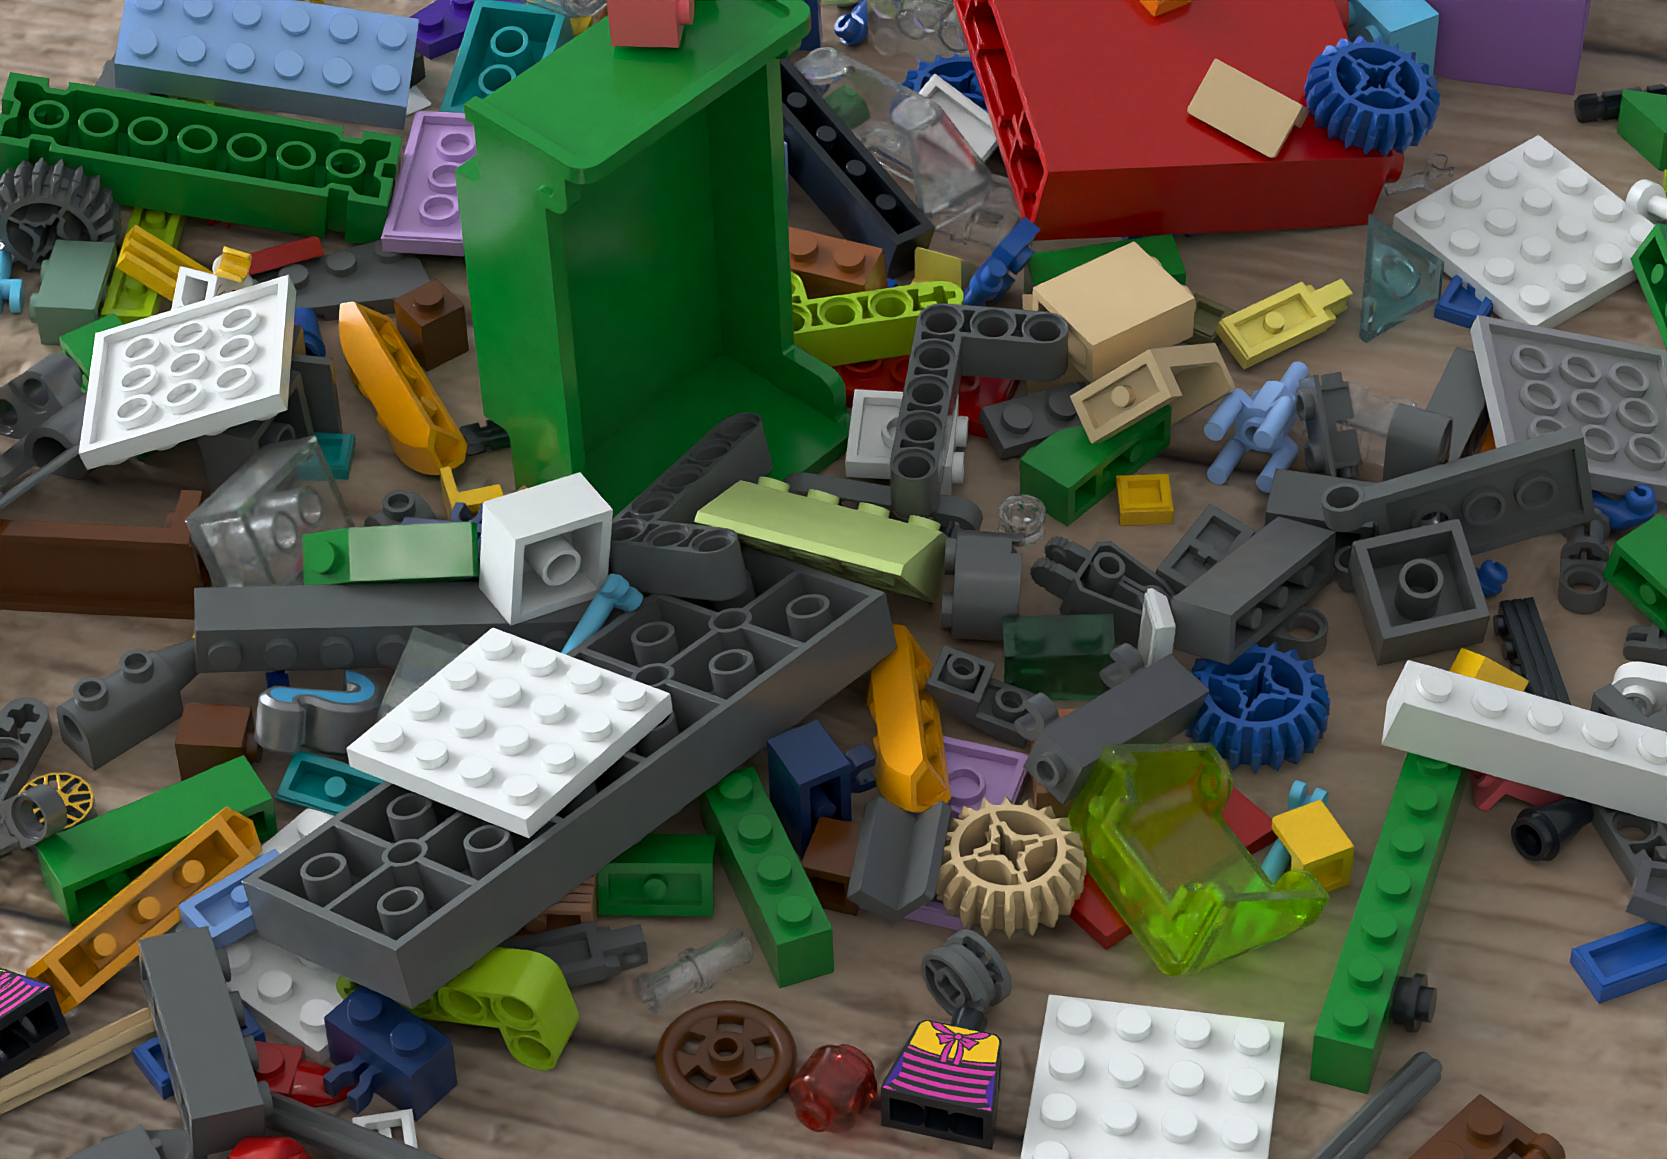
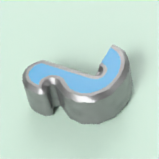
[254,668,384,756]

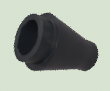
[1511,796,1594,861]

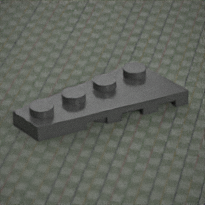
[251,239,431,321]

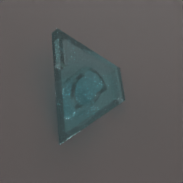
[1359,214,1444,343]

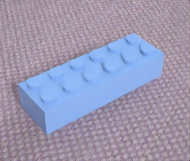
[114,0,419,130]

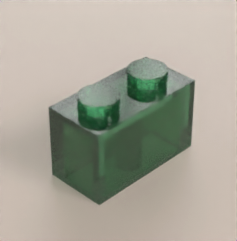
[1002,614,1116,701]

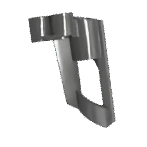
[0,353,98,510]

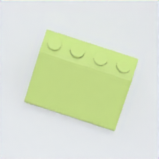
[694,476,948,603]

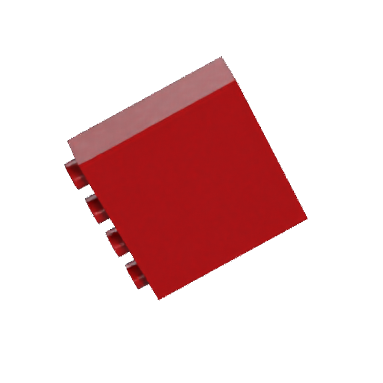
[953,0,1404,241]

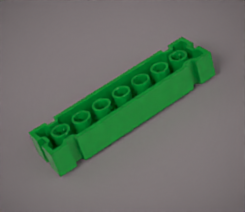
[0,72,403,244]

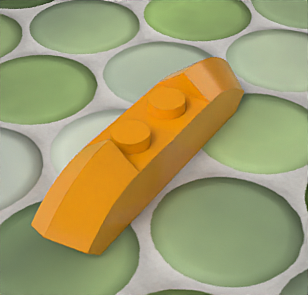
[339,302,468,475]
[866,624,951,813]
[26,806,263,1016]

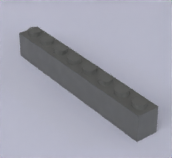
[194,581,627,673]

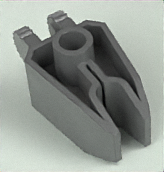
[1030,536,1175,648]

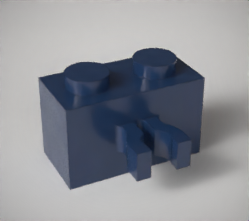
[767,719,876,860]
[323,985,458,1122]

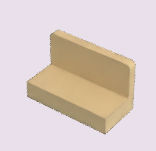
[1187,58,1310,158]

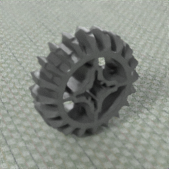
[0,157,122,272]

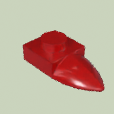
[254,1041,355,1108]

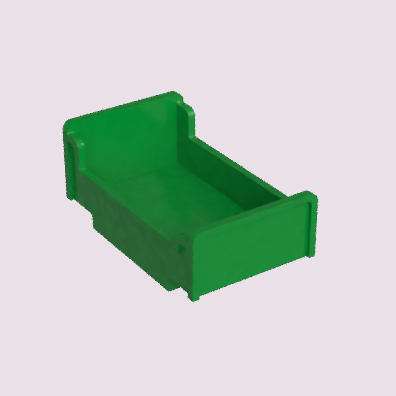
[454,0,851,597]

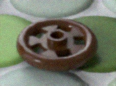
[655,1000,798,1117]

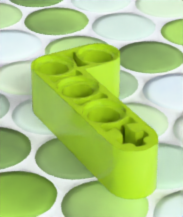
[791,271,964,366]
[336,947,580,1071]

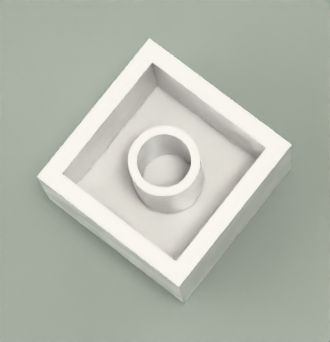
[479,472,613,626]

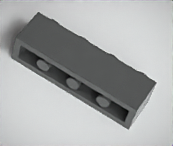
[1169,516,1336,665]
[138,926,274,1158]

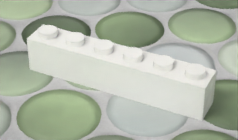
[1382,660,1667,824]

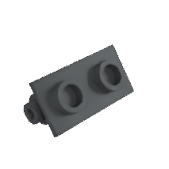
[1295,372,1363,478]

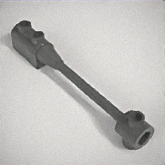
[56,490,437,771]

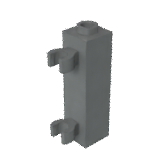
[1013,643,1210,805]

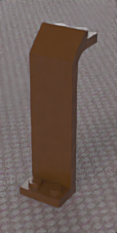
[0,489,216,619]

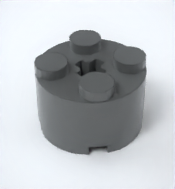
[941,530,1023,642]

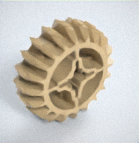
[935,796,1087,939]

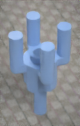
[1204,362,1309,493]

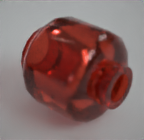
[789,1044,878,1134]

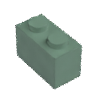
[29,240,118,345]

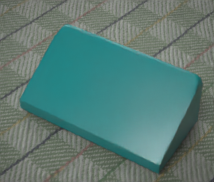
[274,750,385,816]

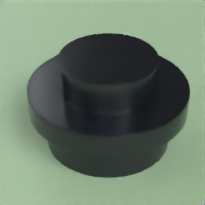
[1392,973,1437,1033]

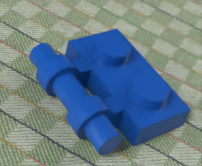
[963,217,1040,307]

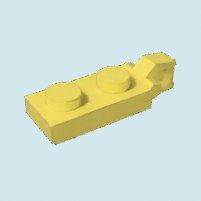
[1215,278,1353,370]

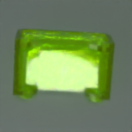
[1068,743,1331,977]

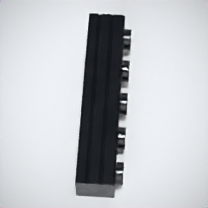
[1493,597,1571,705]

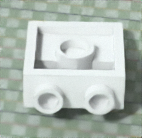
[845,389,968,496]

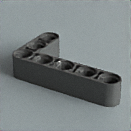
[890,303,1069,518]
[1382,347,1490,520]
[608,412,773,601]

